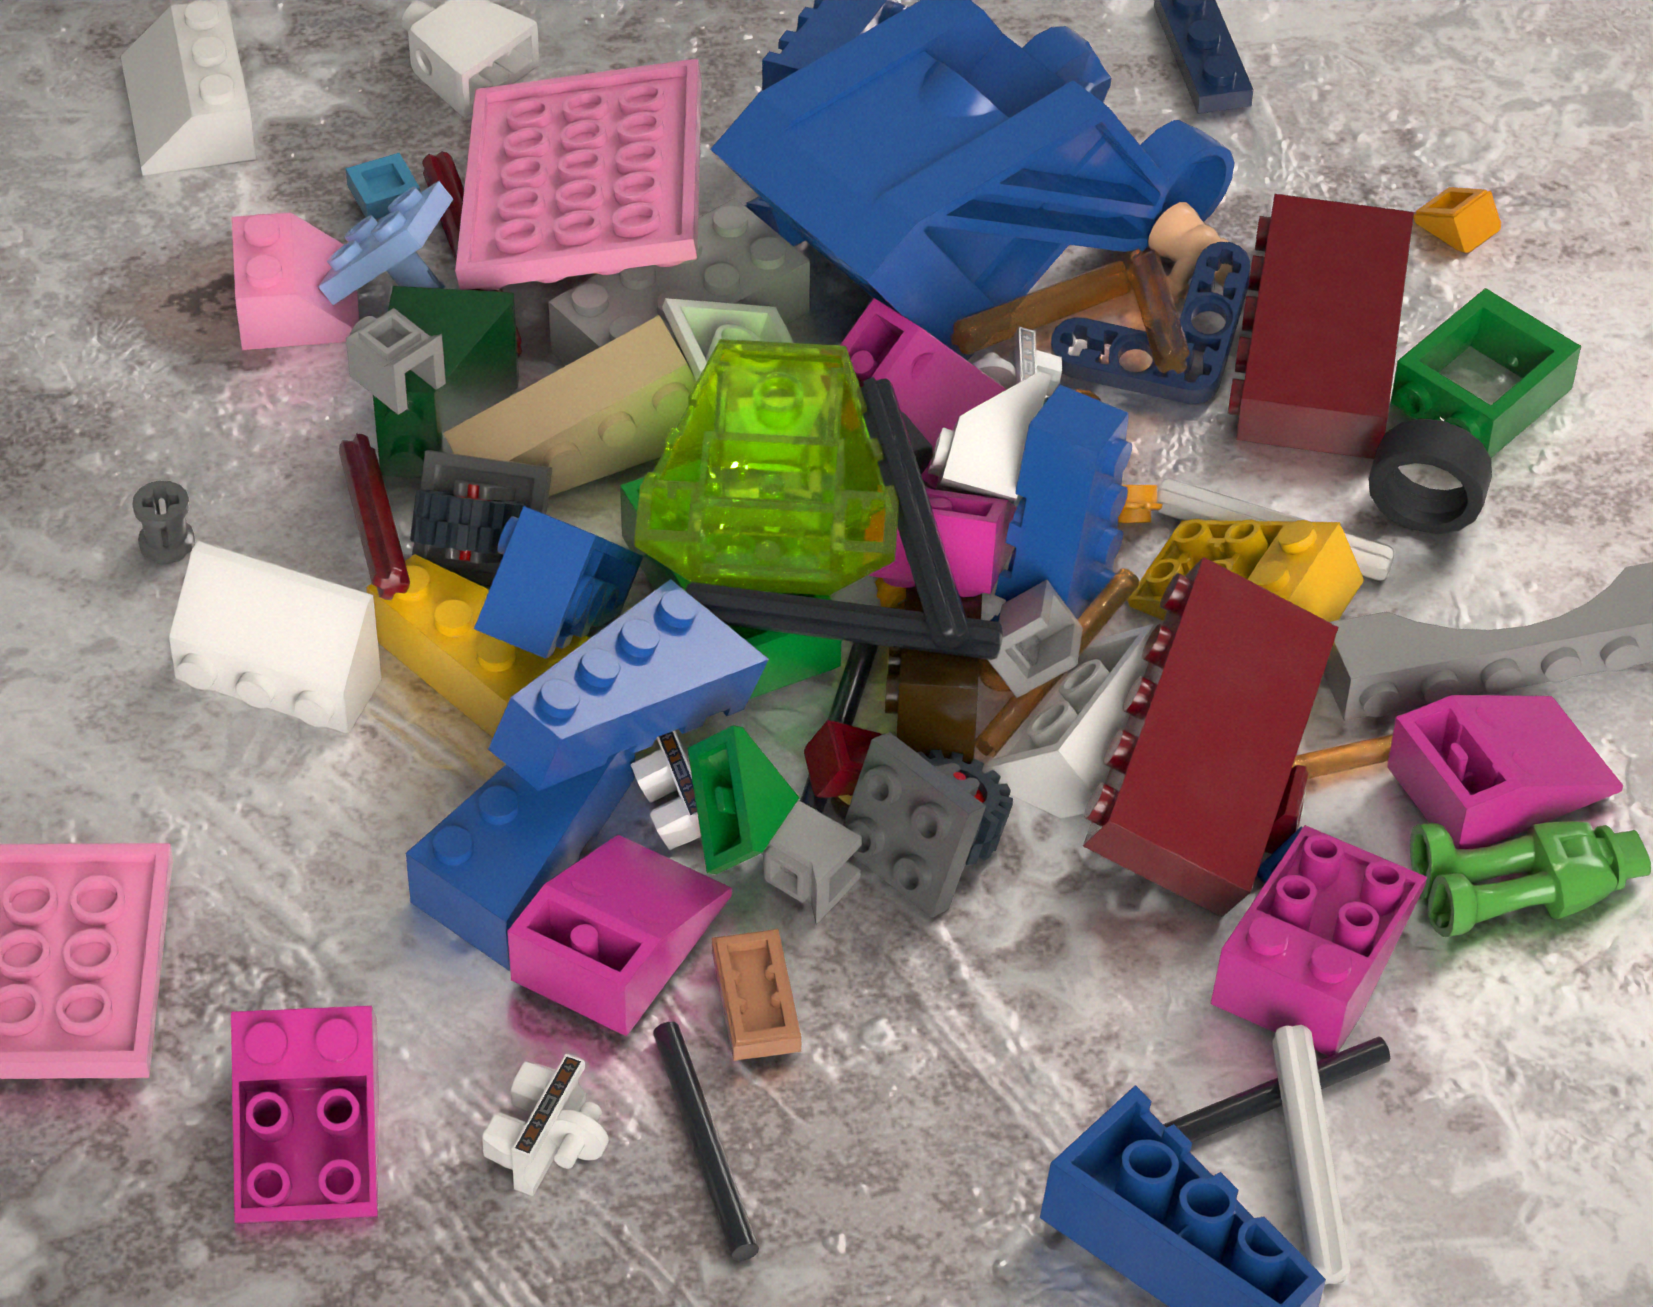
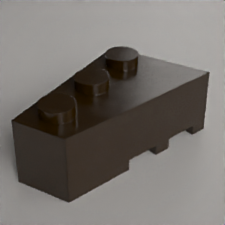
[885,586,982,764]

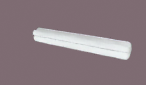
[1157,478,1394,581]
[1272,1025,1350,1285]

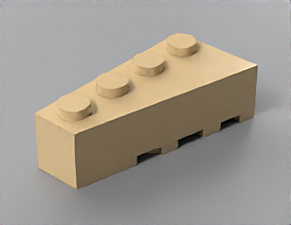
[443,315,723,496]

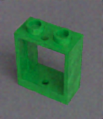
[1390,288,1581,458]

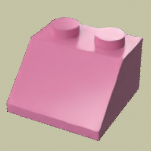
[232,212,360,350]

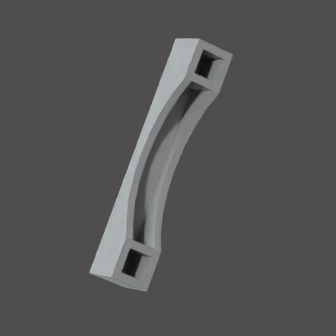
[1323,562,1653,721]

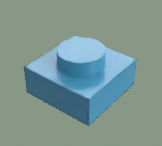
[345,153,421,219]

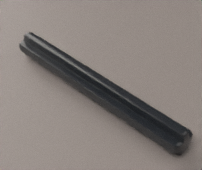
[856,377,971,649]
[685,582,1003,660]

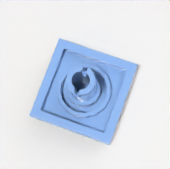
[318,181,453,305]

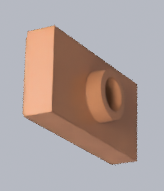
[712,929,802,1061]

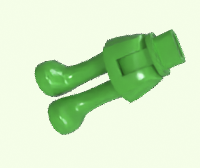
[1409,821,1651,937]

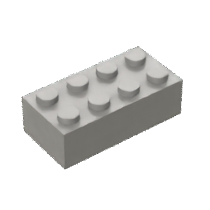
[548,198,810,374]

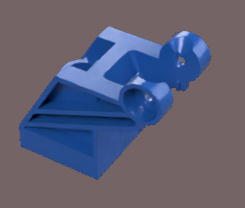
[710,0,1235,361]

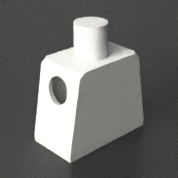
[402,0,539,117]

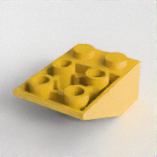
[1127,519,1364,622]

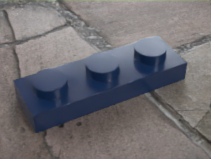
[1154,0,1254,114]

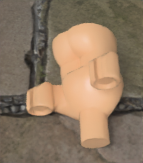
[1148,202,1232,304]

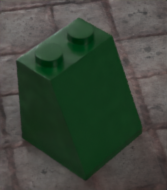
[372,286,519,478]

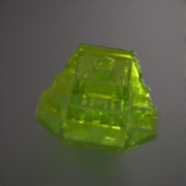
[634,339,899,595]

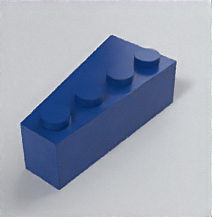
[406,749,635,971]
[1040,1085,1326,1307]

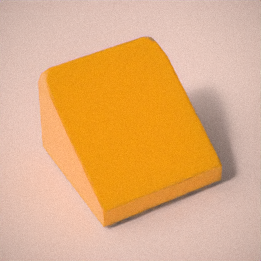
[1413,187,1501,253]

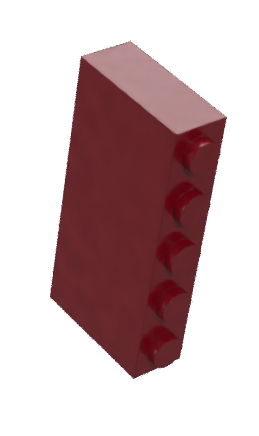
[1228,194,1414,459]
[1083,557,1339,917]

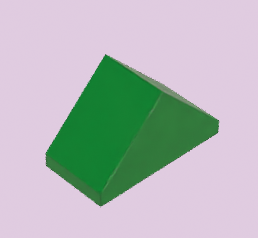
[687,725,799,874]

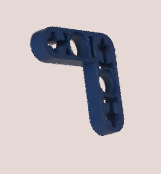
[1051,242,1250,404]

